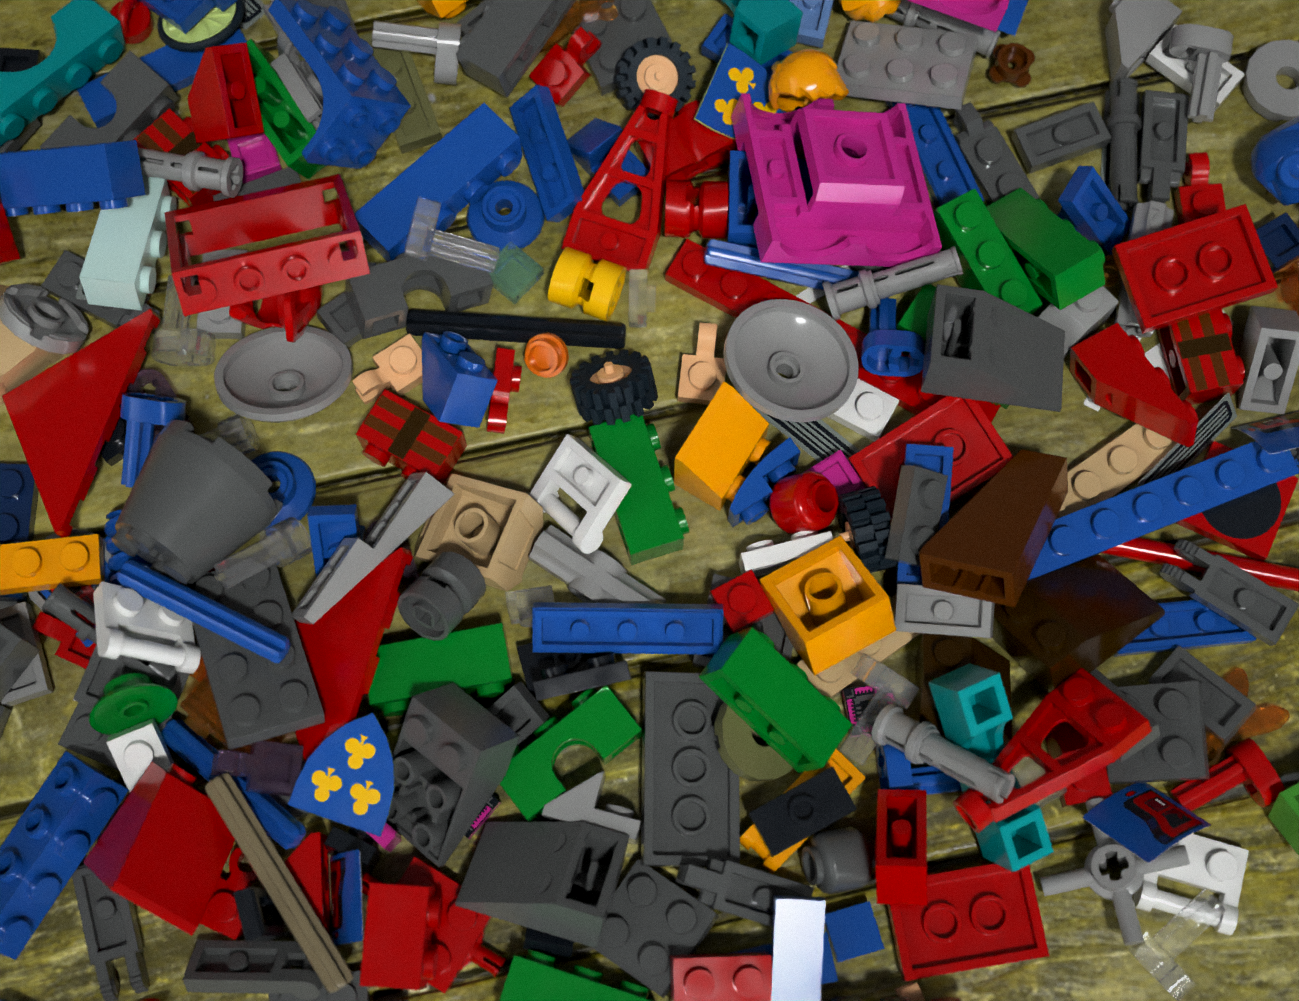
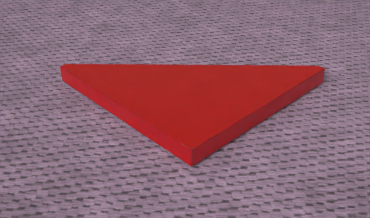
[2,308,160,538]
[294,547,413,763]

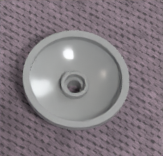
[724,299,859,422]
[214,326,353,423]

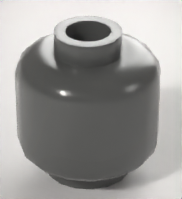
[802,826,876,894]

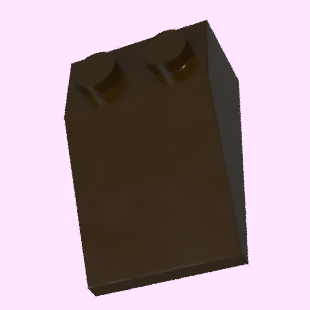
[993,555,1165,692]

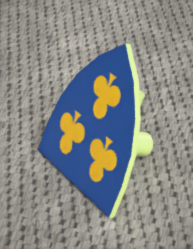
[694,43,786,140]
[288,713,395,837]

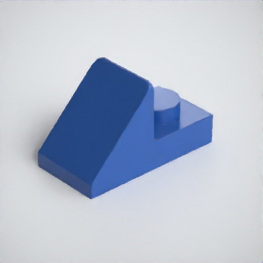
[567,118,649,207]
[1057,166,1131,257]
[307,504,366,578]

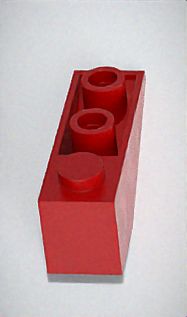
[1069,322,1199,447]

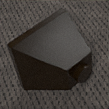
[915,633,1012,748]

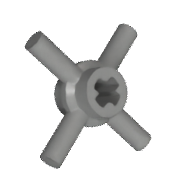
[1040,798,1190,946]

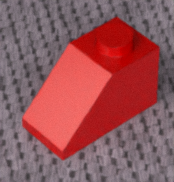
[187,42,265,143]

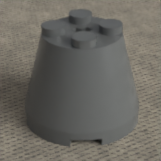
[111,420,283,584]

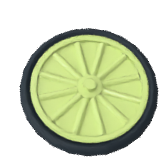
[157,0,245,52]

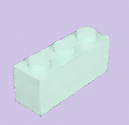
[79,175,177,311]

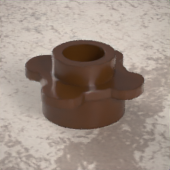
[989,43,1035,88]

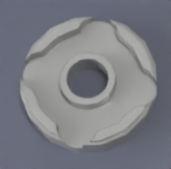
[1242,39,1299,122]
[0,284,89,354]

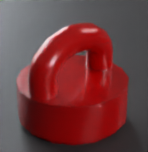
[109,0,154,44]

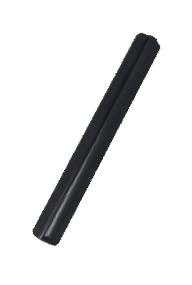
[406,309,626,349]

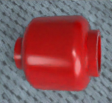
[770,471,838,534]

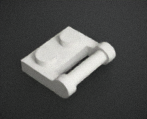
[529,434,632,554]
[93,582,201,674]
[1133,834,1249,936]

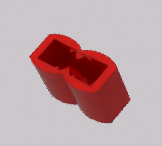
[635,100,737,192]

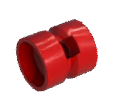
[665,180,729,239]

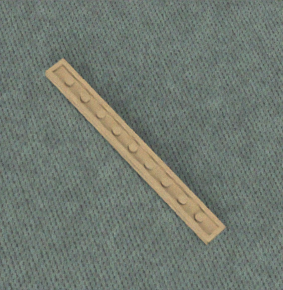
[796,423,1177,699]

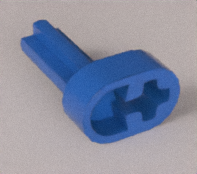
[861,297,925,377]
[120,392,187,488]
[876,744,962,795]

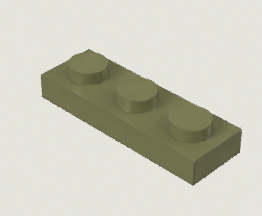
[359,32,442,154]

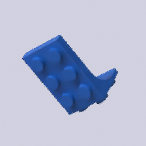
[268,0,411,169]

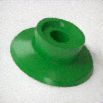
[89,673,178,735]

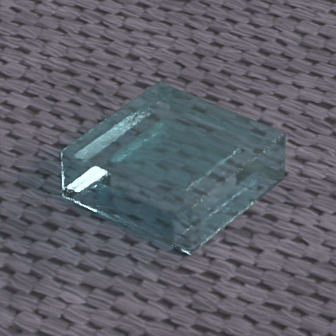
[486,241,544,305]

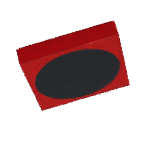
[1176,441,1299,561]

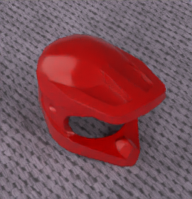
[229,285,323,343]

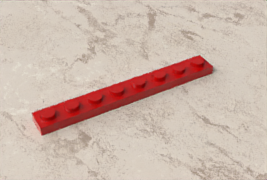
[665,239,1001,423]

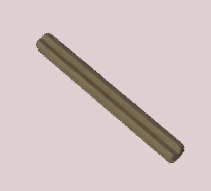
[205,773,353,993]

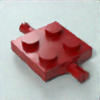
[361,856,506,994]

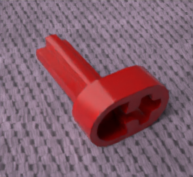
[1169,738,1285,812]

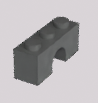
[40,51,179,149]
[345,237,493,340]

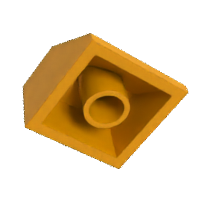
[674,381,771,511]
[759,535,896,676]

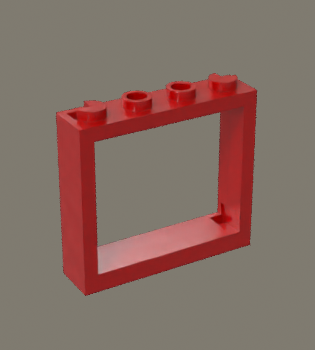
[164,174,370,316]

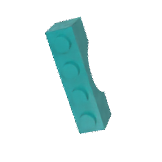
[0,0,126,146]
[721,0,803,65]
[929,663,1054,872]

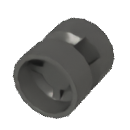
[397,552,486,641]

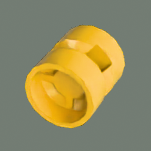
[548,247,627,321]

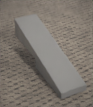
[291,472,455,624]

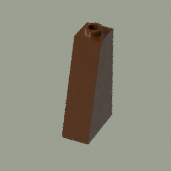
[919,449,1068,607]

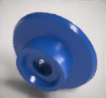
[467,180,545,253]
[251,451,316,530]

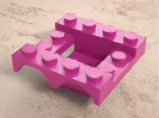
[731,93,942,267]

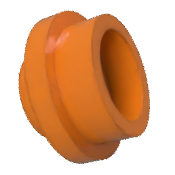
[524,333,569,378]

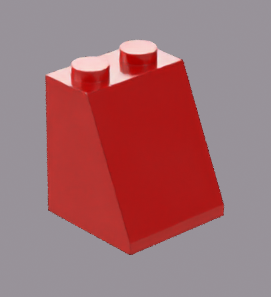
[83,761,235,936]

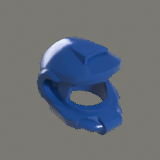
[1251,116,1299,206]

